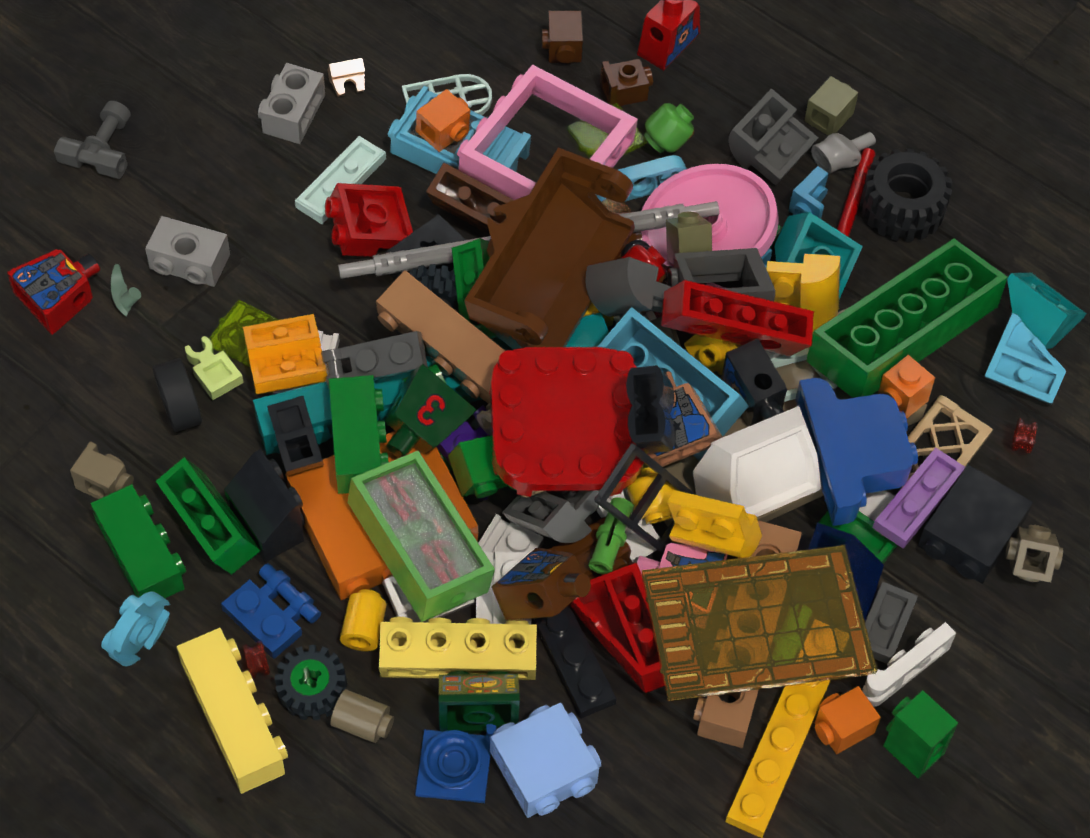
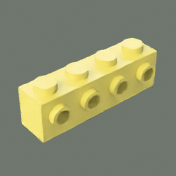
[379,617,537,680]
[177,628,288,794]

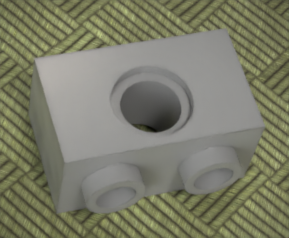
[145,216,230,287]

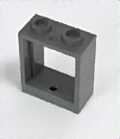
[667,248,776,301]

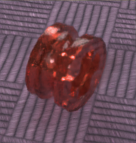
[1012,418,1037,454]
[242,640,270,679]

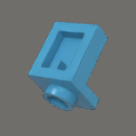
[788,166,829,219]

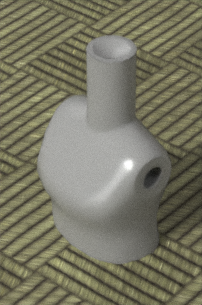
[811,132,876,175]

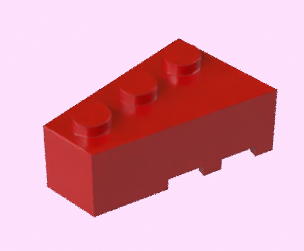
[569,562,666,693]

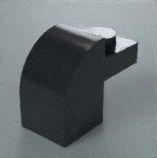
[267,396,324,476]

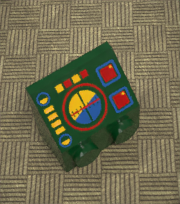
[439,671,520,734]

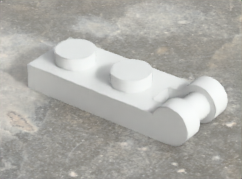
[862,622,956,707]

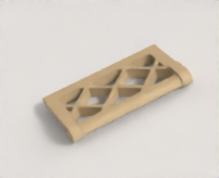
[902,395,993,487]

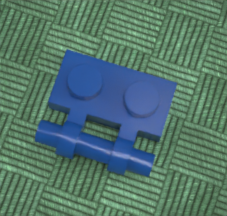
[221,563,321,659]

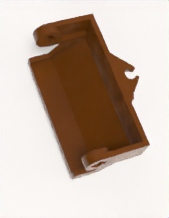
[464,147,635,349]

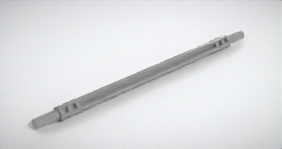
[338,201,719,279]

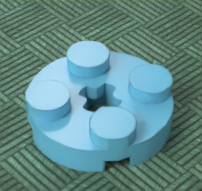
[101,591,170,666]

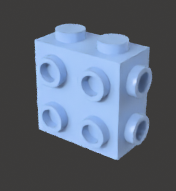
[490,702,601,818]

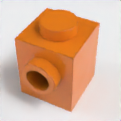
[416,89,470,152]
[878,355,935,418]
[815,686,881,755]

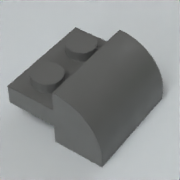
[728,88,818,185]
[586,257,671,317]
[502,490,600,543]

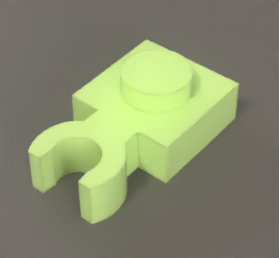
[185,336,244,400]

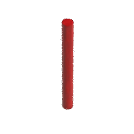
[837,148,875,237]

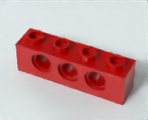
[661,280,814,356]

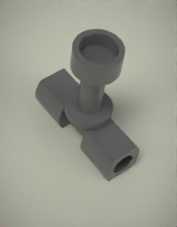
[54,101,131,179]

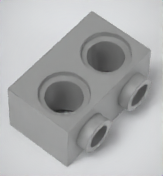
[258,63,325,144]

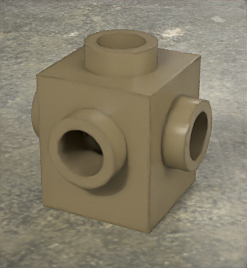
[1005,525,1063,583]

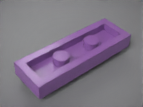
[872,447,966,549]

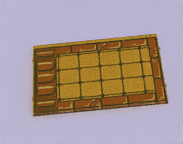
[642,545,877,701]

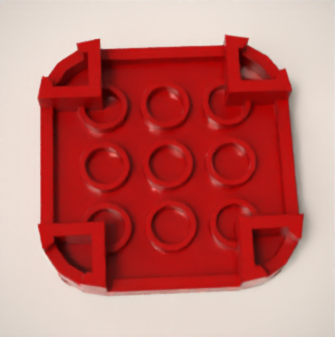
[489,347,644,497]

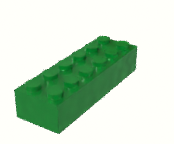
[806,238,1008,398]

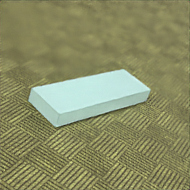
[295,136,386,224]

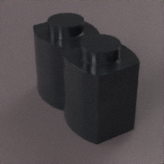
[626,365,676,454]

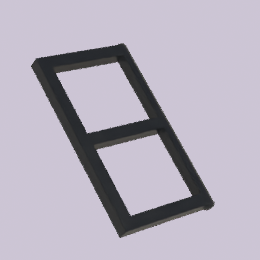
[594,443,696,553]

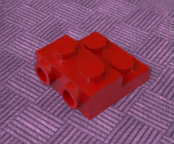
[325,183,413,256]

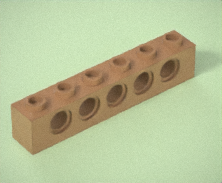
[693,520,802,748]

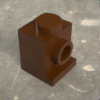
[600,59,653,107]

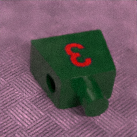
[385,364,476,458]

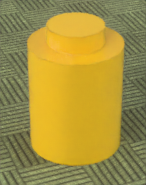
[340,589,387,651]

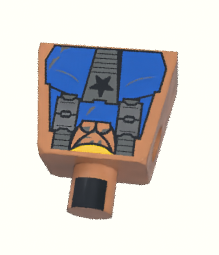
[648,371,723,467]

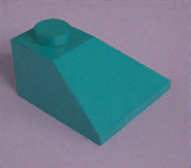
[774,212,863,299]
[1007,273,1087,349]

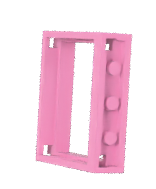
[457,65,638,200]

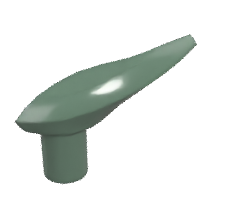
[110,264,141,317]

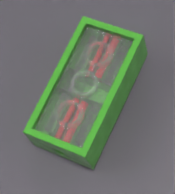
[347,451,495,622]

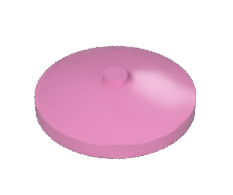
[641,164,779,273]

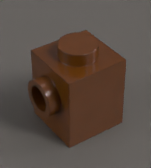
[542,11,583,63]

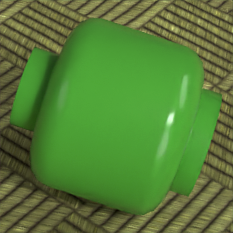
[644,103,694,153]

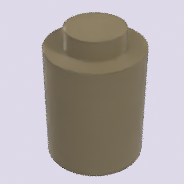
[331,689,394,743]

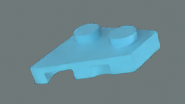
[985,313,1066,405]

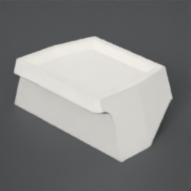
[693,406,821,517]

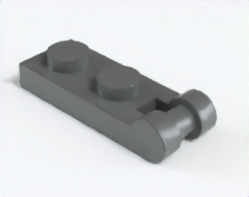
[321,331,428,389]

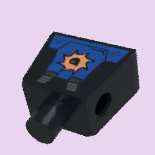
[721,339,787,427]

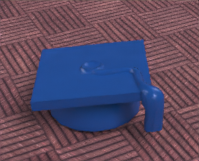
[415,724,497,803]

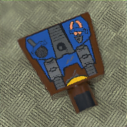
[491,548,591,620]

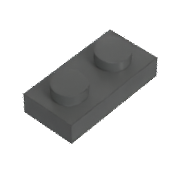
[863,581,918,664]

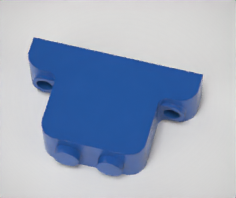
[795,378,918,526]

